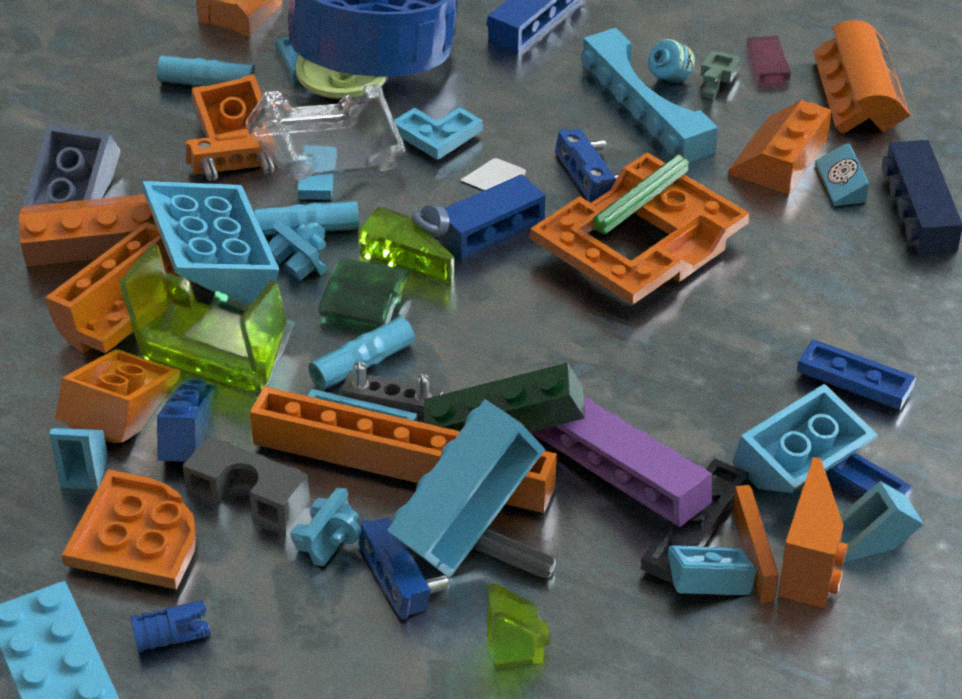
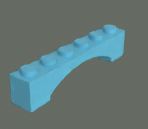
[581,27,718,163]

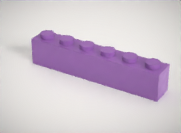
[530,396,712,527]

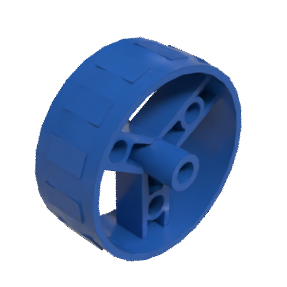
[288,0,458,77]

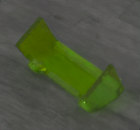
[119,244,287,397]

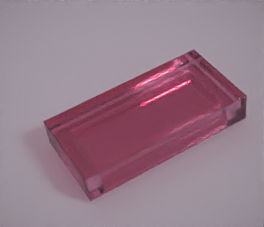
[746,36,791,83]

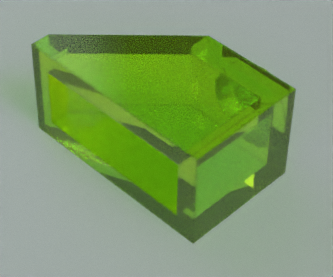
[486,583,550,670]

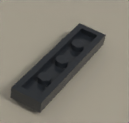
[640,458,749,584]

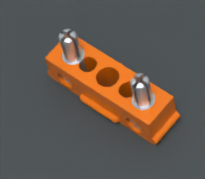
[186,130,278,181]

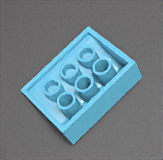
[141,181,280,304]

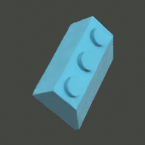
[732,384,878,493]

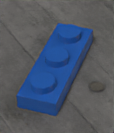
[797,339,916,410]

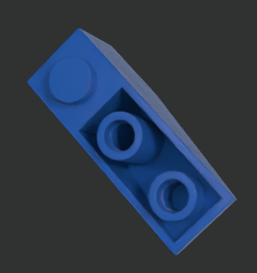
[157,379,217,462]

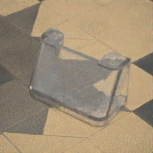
[245,84,407,180]

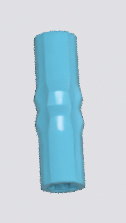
[157,55,255,87]
[254,201,359,237]
[308,317,415,391]

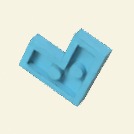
[391,107,483,160]

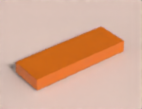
[732,485,779,603]

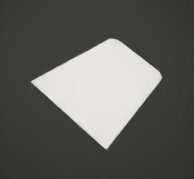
[460,158,526,190]

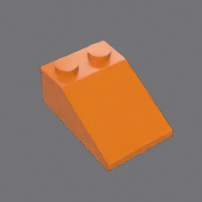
[55,349,181,443]
[778,457,848,608]

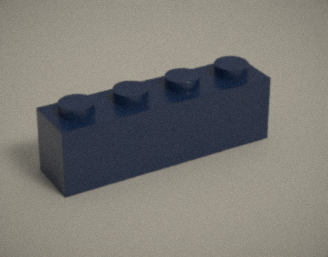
[882,140,962,254]

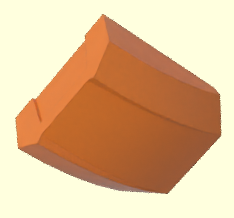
[196,0,282,37]
[192,74,274,138]

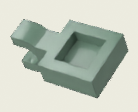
[700,50,741,99]

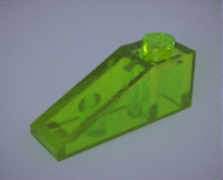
[358,206,455,287]

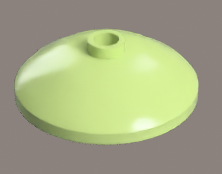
[296,55,389,99]

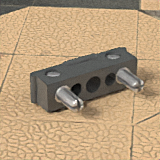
[341,361,443,423]

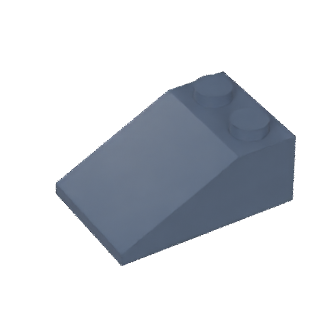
[22,124,121,207]

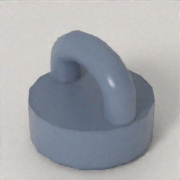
[412,205,449,240]

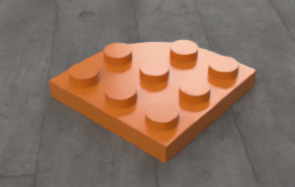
[61,469,196,589]

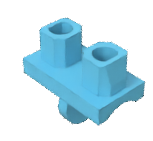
[268,220,328,281]
[290,488,362,566]

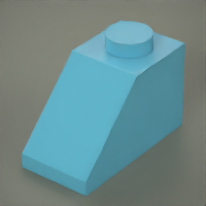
[49,428,108,490]
[841,481,924,562]

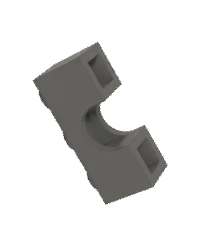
[183,436,310,532]

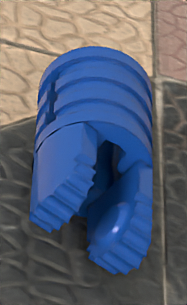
[130,600,211,653]

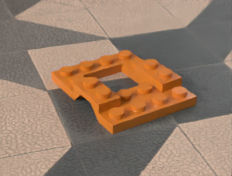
[530,152,750,305]

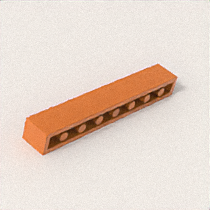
[250,386,556,513]

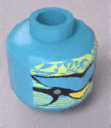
[648,39,695,84]

